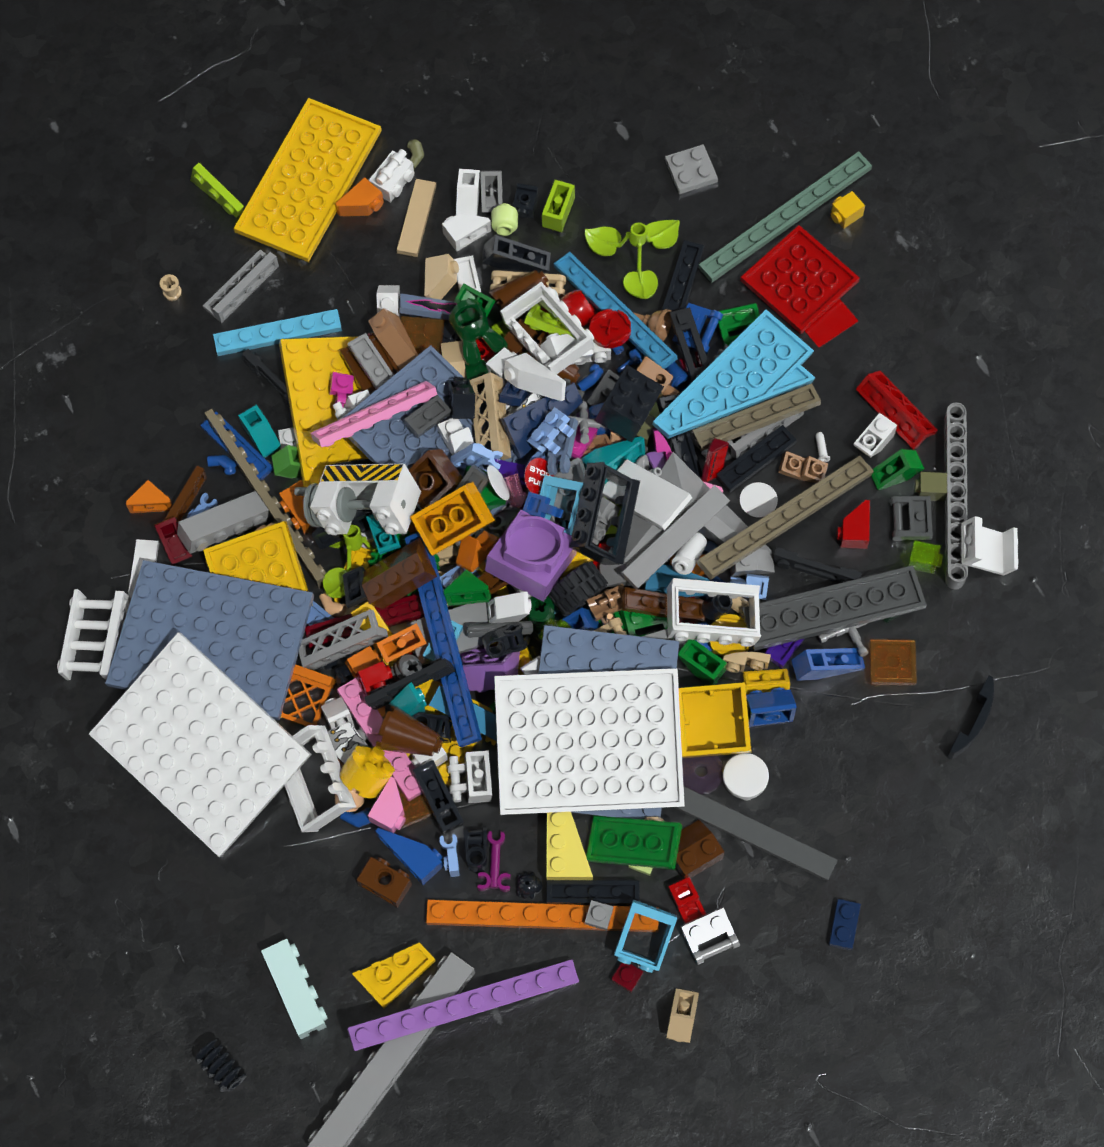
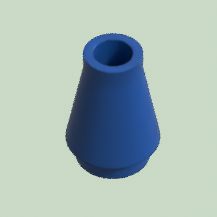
[665,362,691,392]

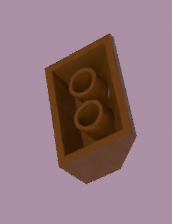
[362,538,437,609]

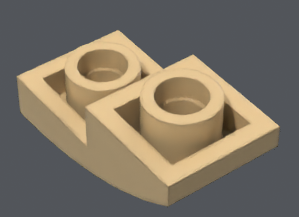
[723,652,771,673]

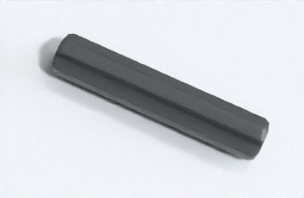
[467,621,533,638]

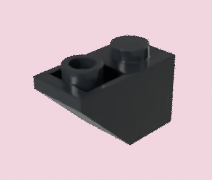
[447,377,475,419]

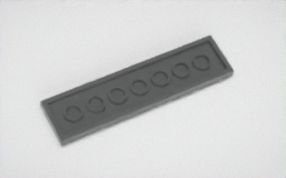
[742,565,927,651]

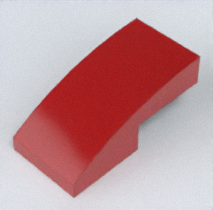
[668,877,706,924]

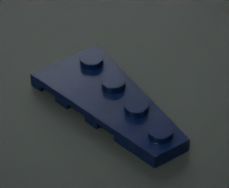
[500,383,583,459]

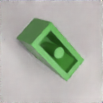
[272,445,302,479]

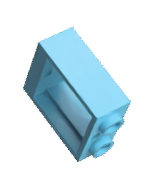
[540,475,583,536]
[614,900,677,973]

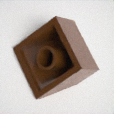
[409,449,463,509]
[675,820,725,879]

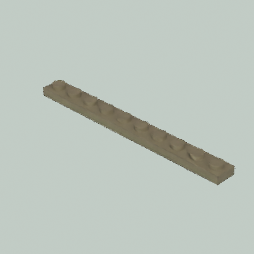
[205,409,326,588]
[697,456,874,580]

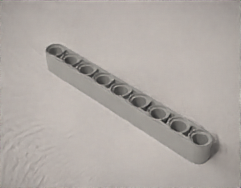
[944,402,968,589]

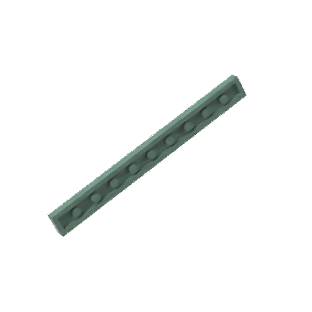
[698,151,872,283]

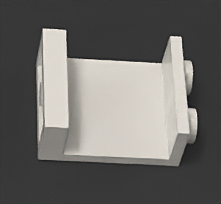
[961,516,1018,576]

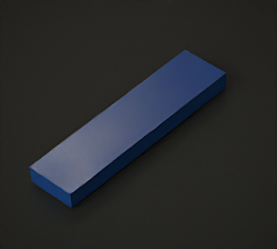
[200,412,274,481]

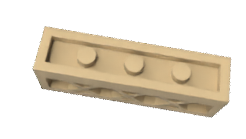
[469,372,511,460]

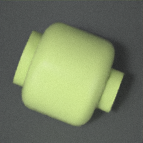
[491,203,518,236]

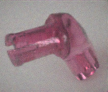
[505,473,528,510]

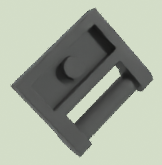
[890,496,933,541]

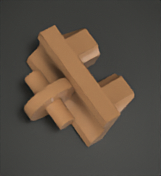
[586,584,624,621]

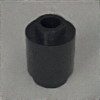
[701,595,733,620]

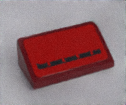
[701,438,729,483]

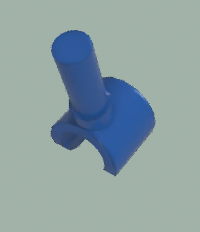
[616,349,642,373]

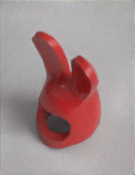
[540,290,596,335]

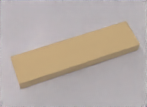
[397,179,436,257]

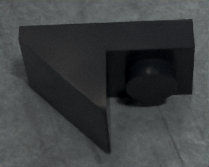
[343,566,368,609]

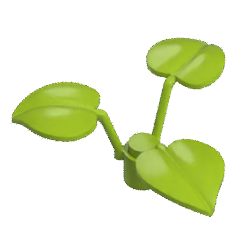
[585,220,680,299]
[323,525,377,598]

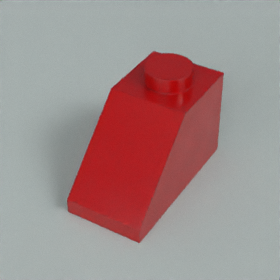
[837,500,870,549]

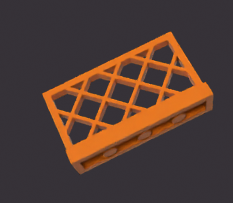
[281,664,336,726]

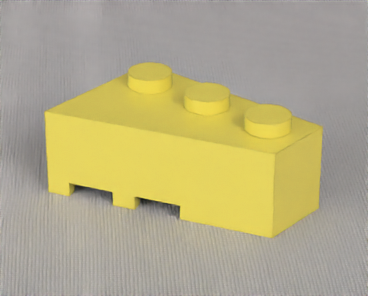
[547,812,593,880]

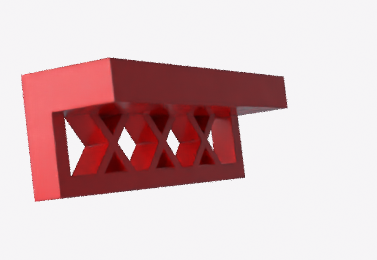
[856,370,938,449]

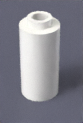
[672,532,707,575]

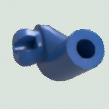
[340,808,372,828]

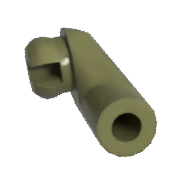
[407,139,424,170]

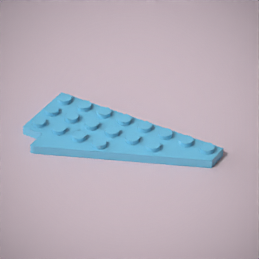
[652,310,815,439]

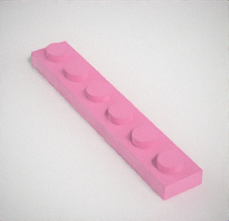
[311,381,438,447]
[337,678,422,802]

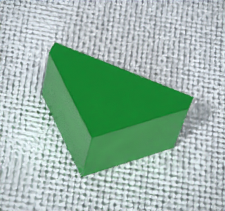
[454,283,495,317]
[444,569,492,606]

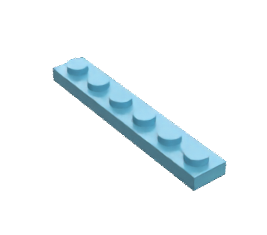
[213,309,342,356]

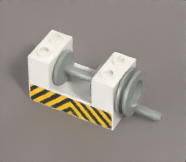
[294,464,421,535]

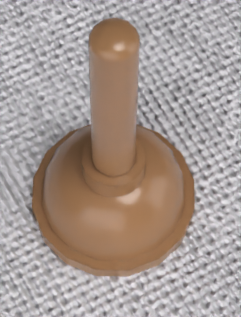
[633,309,672,341]

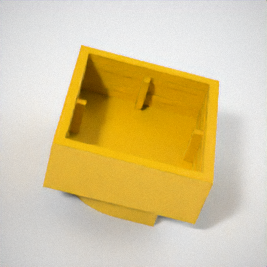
[678,682,752,758]

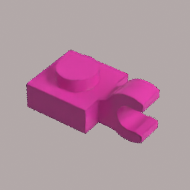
[330,372,354,408]

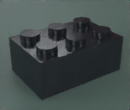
[595,365,664,442]

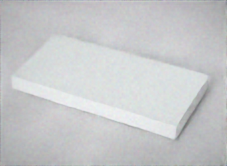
[602,460,692,531]

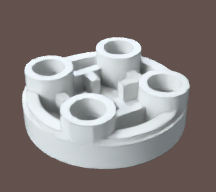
[723,753,769,801]

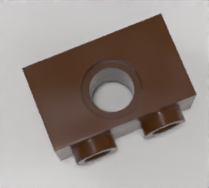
[357,857,412,908]

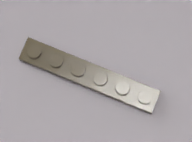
[692,383,821,451]

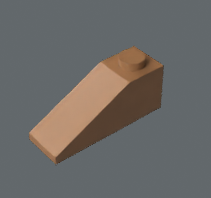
[369,308,418,370]

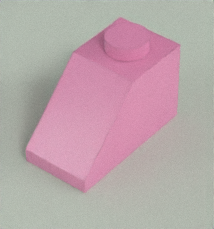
[368,777,406,833]

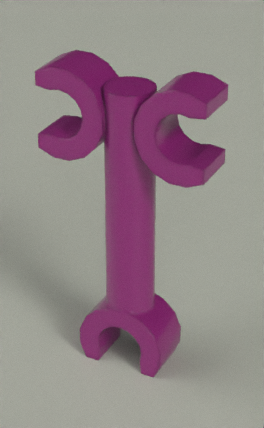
[477,831,511,892]

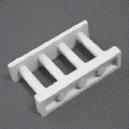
[57,589,131,680]

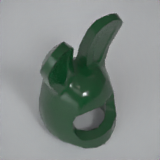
[449,299,508,366]

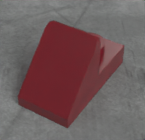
[154,516,192,565]

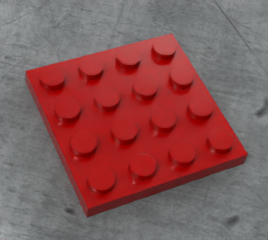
[740,225,860,334]

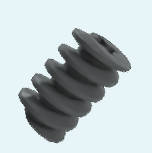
[383,654,423,688]

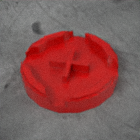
[589,309,631,348]

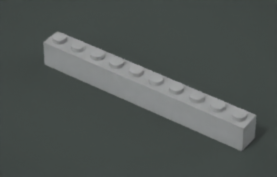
[307,952,475,1147]

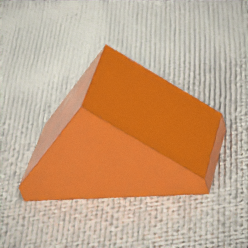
[126,480,173,513]

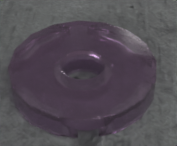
[682,756,723,794]

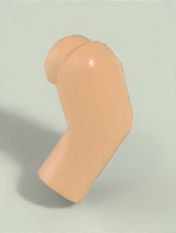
[319,593,348,617]

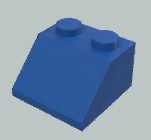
[747,688,797,727]

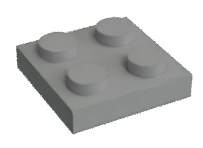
[665,144,718,194]

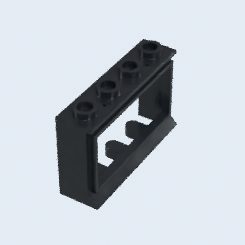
[569,462,640,565]

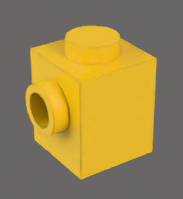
[831,191,865,229]

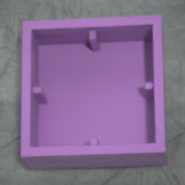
[485,510,577,602]

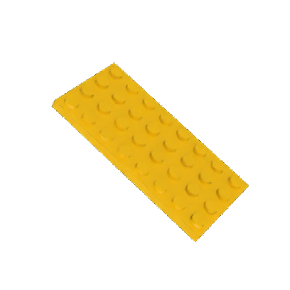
[234,98,382,262]
[279,336,368,487]

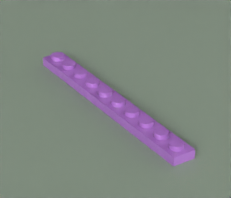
[347,960,579,1051]

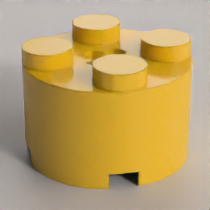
[340,746,395,798]

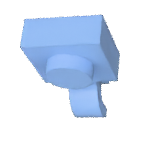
[730,574,769,600]
[440,834,460,877]

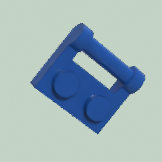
[672,303,723,354]

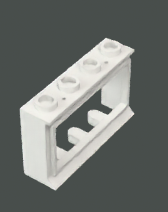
[500,282,595,375]
[667,578,761,647]
[284,725,356,832]

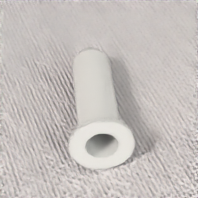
[815,432,830,462]

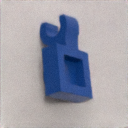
[523,492,564,518]

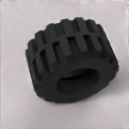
[548,561,608,616]

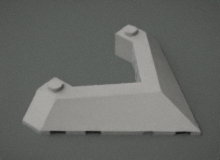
[599,452,775,588]

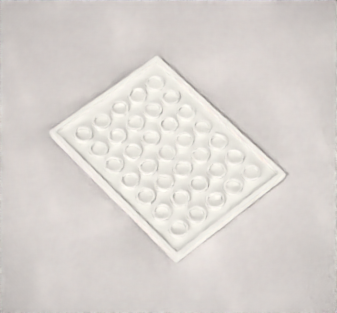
[89,632,312,857]
[494,669,684,815]

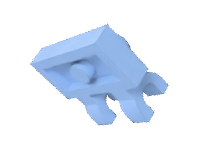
[527,407,575,455]
[450,443,503,472]

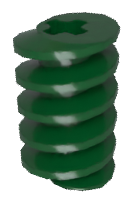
[527,596,555,633]

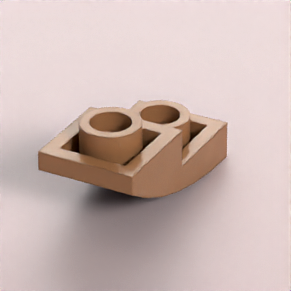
[778,451,828,483]

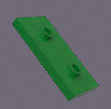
[586,816,682,870]

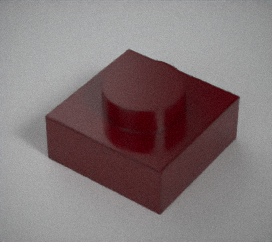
[611,963,643,993]

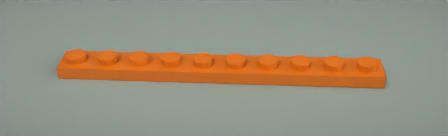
[426,900,659,932]

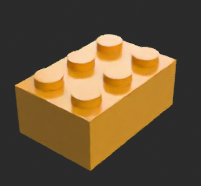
[410,482,495,556]

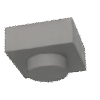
[585,900,614,931]

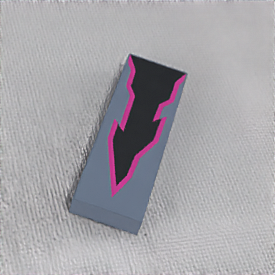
[399,294,463,320]

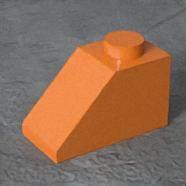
[335,178,384,216]
[376,623,426,664]

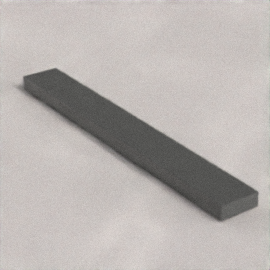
[672,786,838,882]

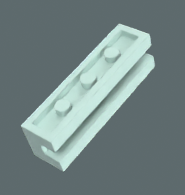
[261,939,328,1039]

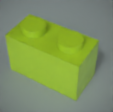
[542,180,575,232]

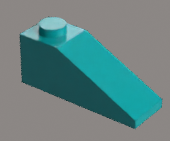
[582,436,646,483]

